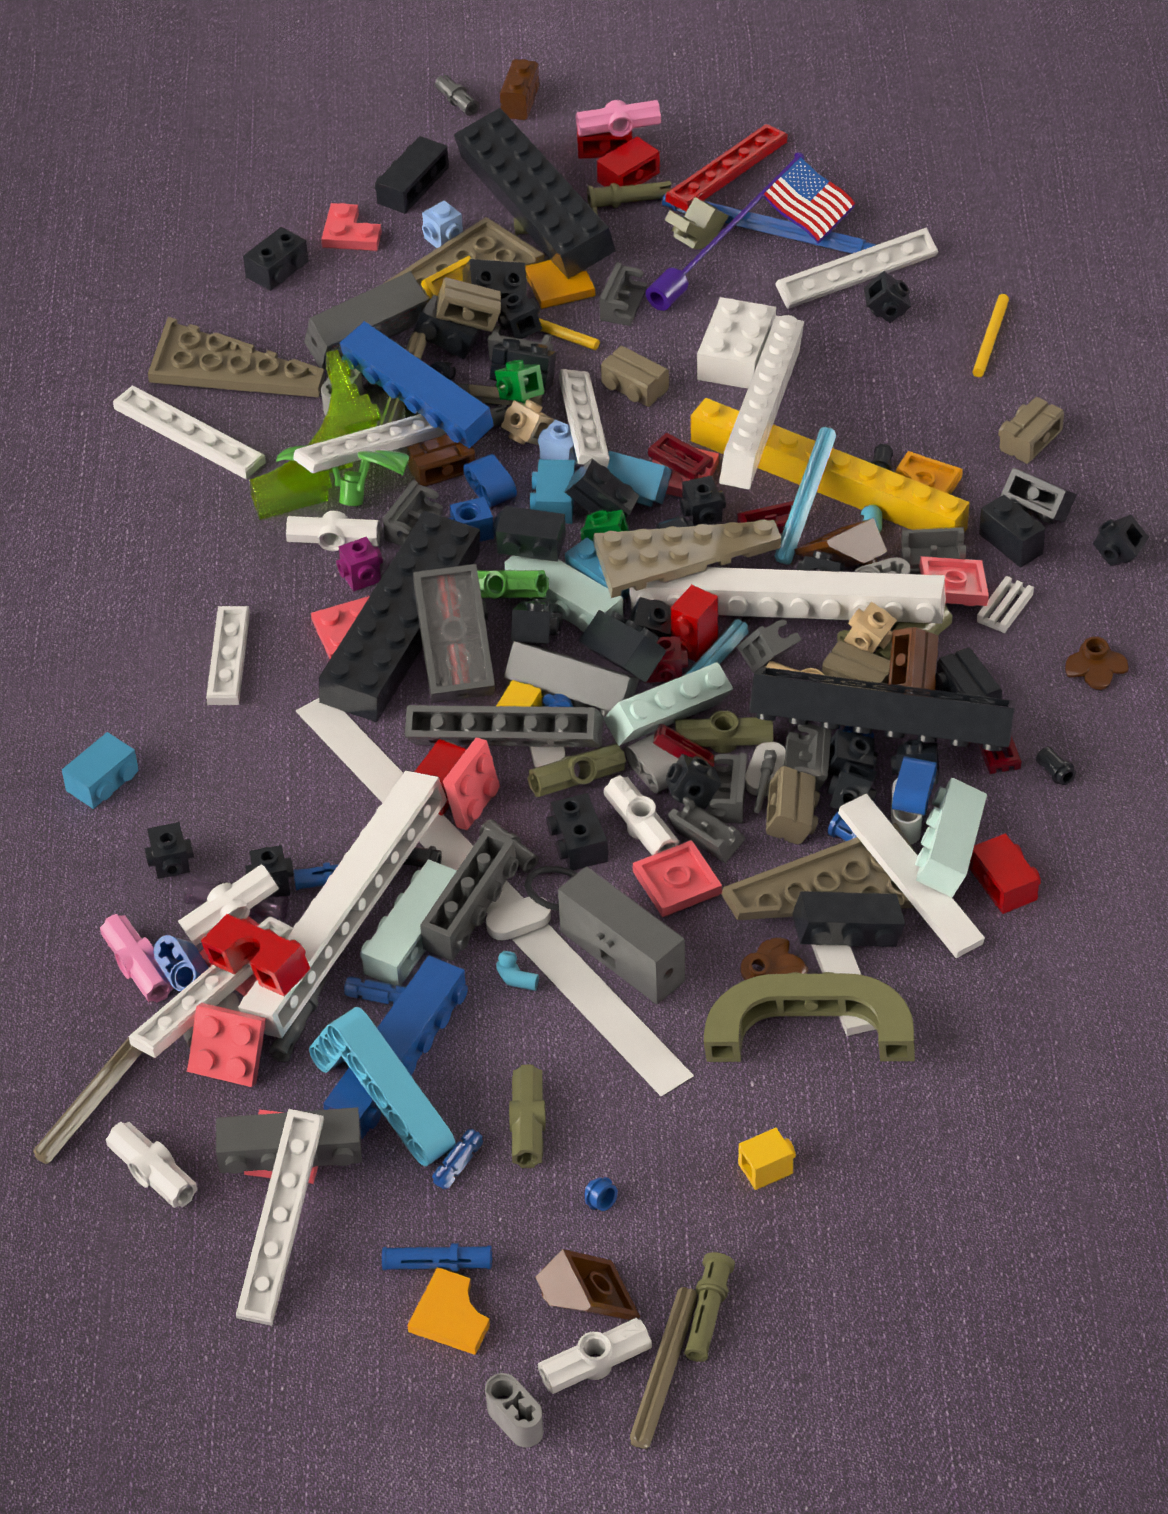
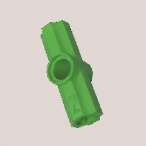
[477,570,549,599]

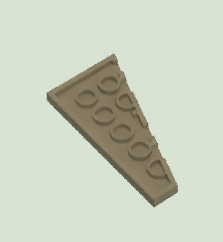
[383,217,545,303]
[148,316,325,397]
[593,520,781,598]
[721,823,918,920]

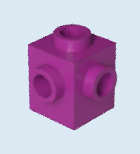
[336,536,383,592]

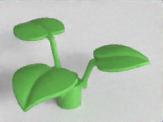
[276,445,409,506]

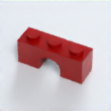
[201,914,311,997]

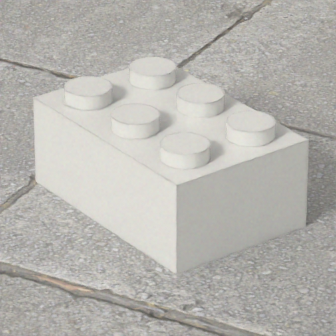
[697,297,776,389]

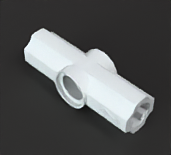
[286,511,381,551]
[604,775,679,855]
[178,864,279,946]
[106,1122,197,1208]
[538,1318,652,1394]

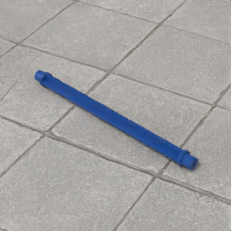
[662,194,876,254]

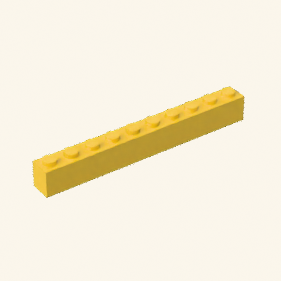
[691,398,970,532]

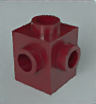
[644,636,688,683]

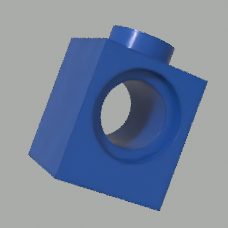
[448,497,494,542]

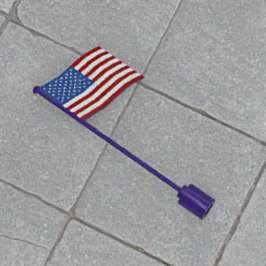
[645,152,855,311]

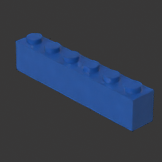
[340,321,494,448]
[323,955,468,1139]

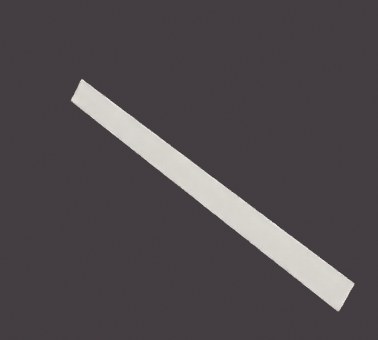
[296,698,694,1096]

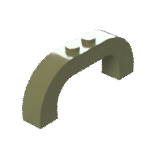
[704,972,915,1062]

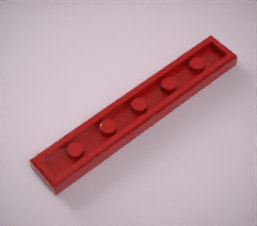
[665,124,788,212]

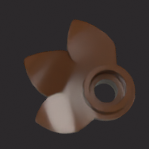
[1065,636,1129,690]
[740,937,808,980]

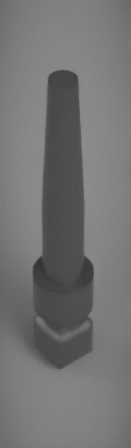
[754,750,777,813]

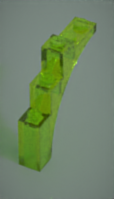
[250,349,381,520]

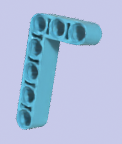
[309,1007,456,1166]

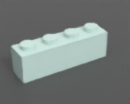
[504,555,623,632]
[604,662,733,746]
[915,777,987,897]
[360,859,457,987]

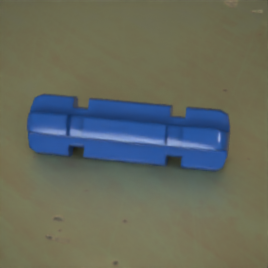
[344,976,406,1005]
[432,1129,483,1189]

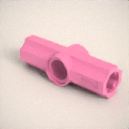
[576,100,661,137]
[100,914,174,1003]

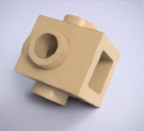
[501,400,554,445]
[843,601,897,653]

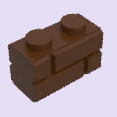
[500,59,540,120]
[407,433,476,487]
[888,627,938,690]

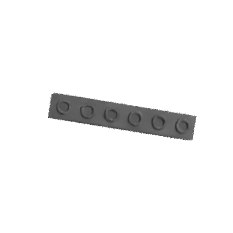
[405,705,604,748]

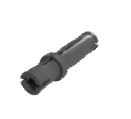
[269,976,327,1062]

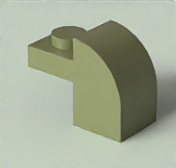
[665,197,729,250]

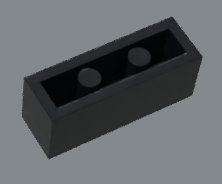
[375,136,449,214]
[579,610,667,682]
[792,891,905,947]

